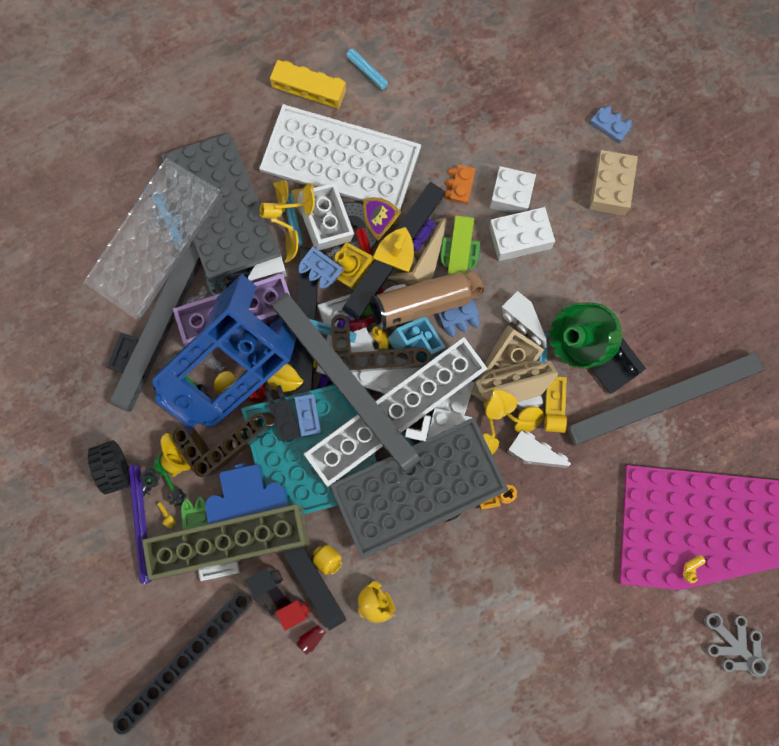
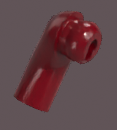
[349,314,375,332]

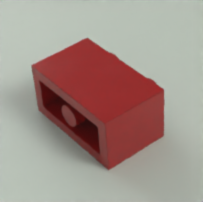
[275,600,311,631]

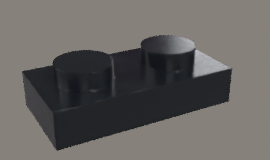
[107,333,139,374]

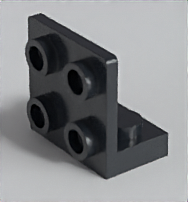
[590,338,646,394]

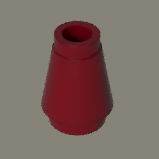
[296,624,326,655]

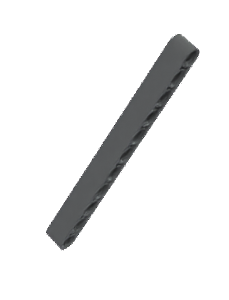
[110,234,202,412]
[271,292,421,472]
[566,352,765,446]

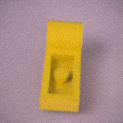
[544,376,567,433]

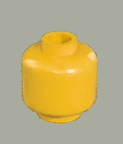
[312,545,342,575]

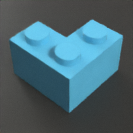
[388,317,446,362]

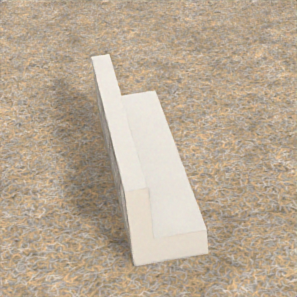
[405,415,431,441]

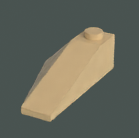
[388,218,447,286]
[471,325,544,402]

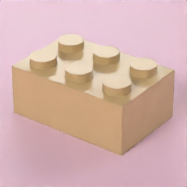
[589,150,638,216]

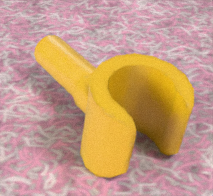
[157,502,176,529]

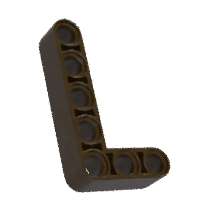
[331,314,430,372]
[172,412,275,477]

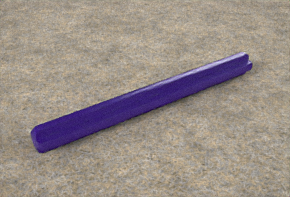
[128,465,152,584]

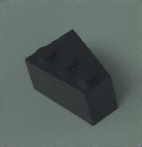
[245,567,292,616]

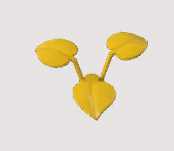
[260,180,315,262]
[214,364,304,395]
[482,388,545,455]

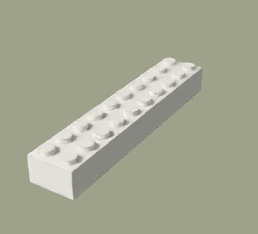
[304,337,488,487]

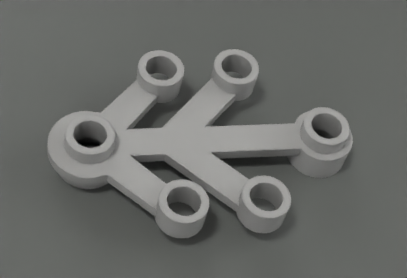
[704,613,768,677]

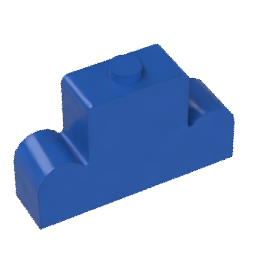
[206,463,290,524]

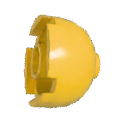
[358,581,396,623]

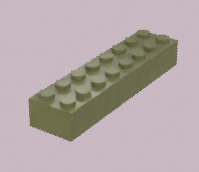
[142,504,310,580]

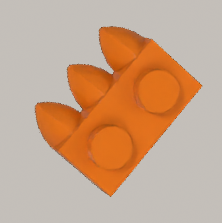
[443,165,476,205]

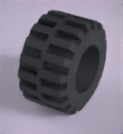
[88,440,130,495]

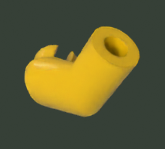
[371,327,389,351]
[683,555,706,583]

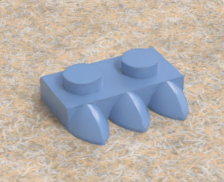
[590,105,632,143]
[299,247,343,289]
[437,298,479,337]

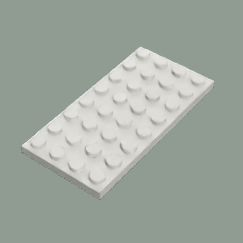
[259,104,421,210]

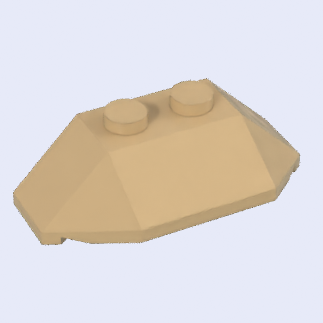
[476,361,558,402]

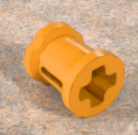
[499,485,517,504]

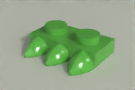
[441,237,480,270]
[181,495,214,530]

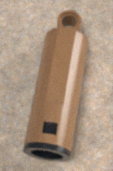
[370,272,486,330]

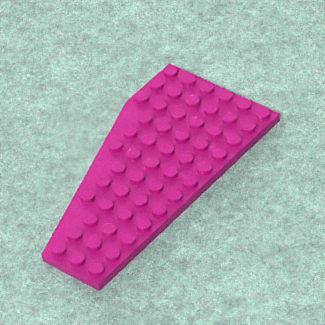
[619,465,779,590]

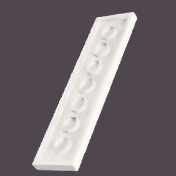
[316,335,475,415]

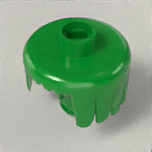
[549,302,622,369]

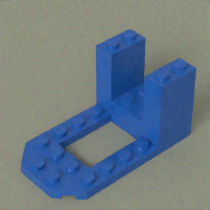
[153,274,296,427]

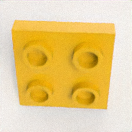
[333,242,375,290]

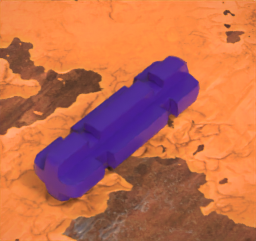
[412,219,436,252]

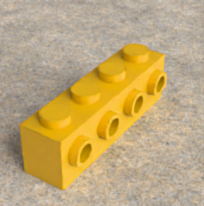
[270,60,346,109]

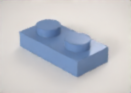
[294,394,321,436]

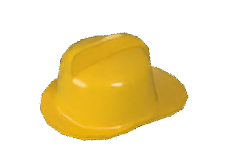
[160,433,191,477]

